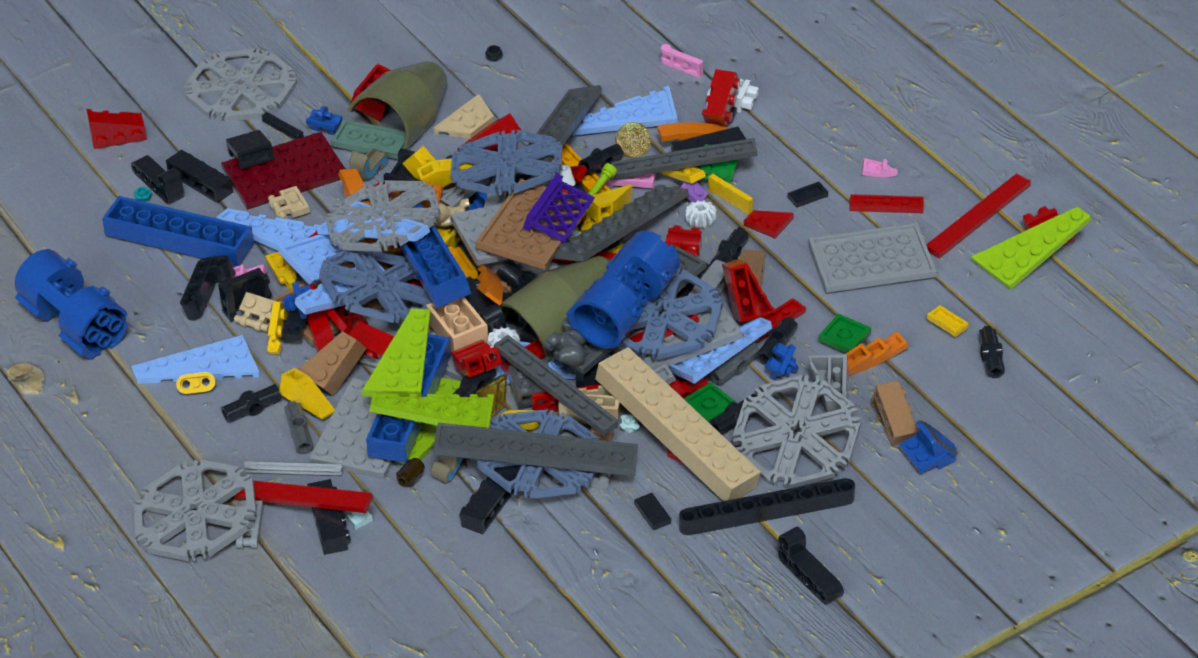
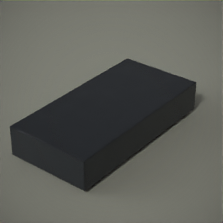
[787,182,828,208]
[634,493,671,530]

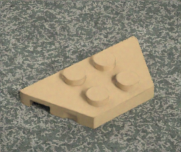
[433,94,494,139]

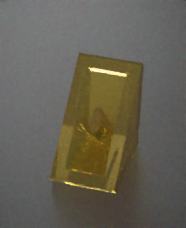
[476,373,508,416]

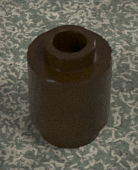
[396,458,425,487]

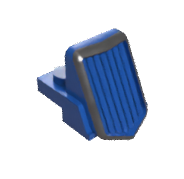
[899,421,958,474]

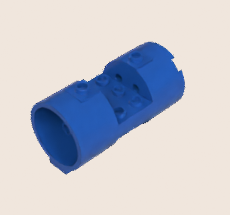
[566,231,680,348]
[15,249,128,360]

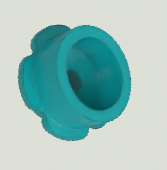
[134,187,152,202]

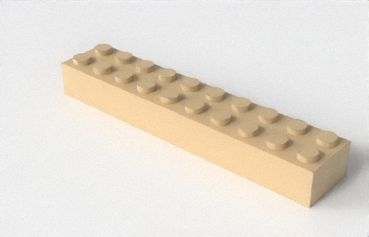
[595,347,761,501]

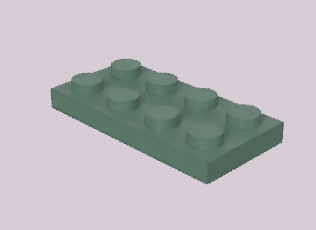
[331,119,406,159]

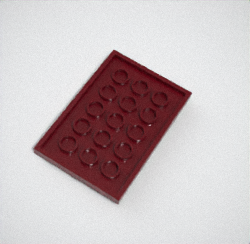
[221,132,345,210]

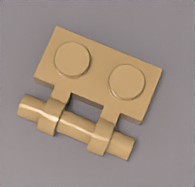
[268,186,310,219]
[234,292,277,332]

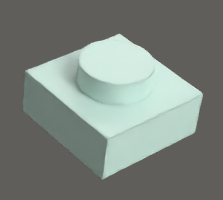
[344,511,373,530]

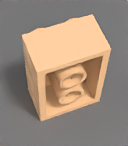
[426,297,488,352]

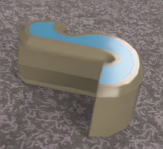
[349,148,388,180]
[431,455,473,483]

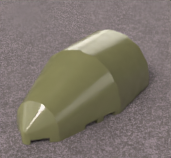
[348,61,447,149]
[500,256,611,362]

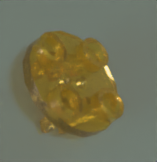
[615,122,651,158]

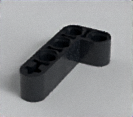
[131,155,184,204]
[180,255,236,320]
[465,276,507,336]
[778,526,844,604]

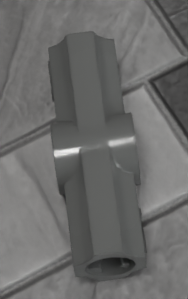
[709,342,760,386]
[284,401,314,454]

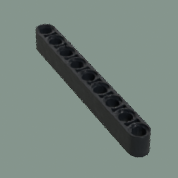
[679,478,855,535]

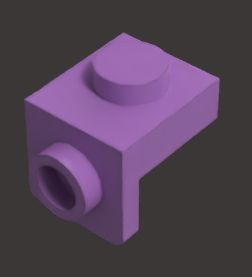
[681,182,709,203]

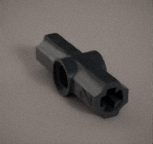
[578,144,624,175]
[710,227,749,265]
[495,260,535,293]
[757,316,798,364]
[979,326,1005,378]
[453,365,497,397]
[221,384,282,422]
[710,393,757,435]

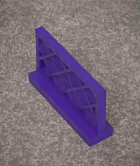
[523,173,595,243]

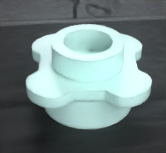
[620,414,640,433]

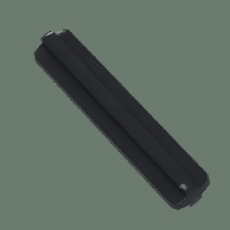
[261,112,304,139]

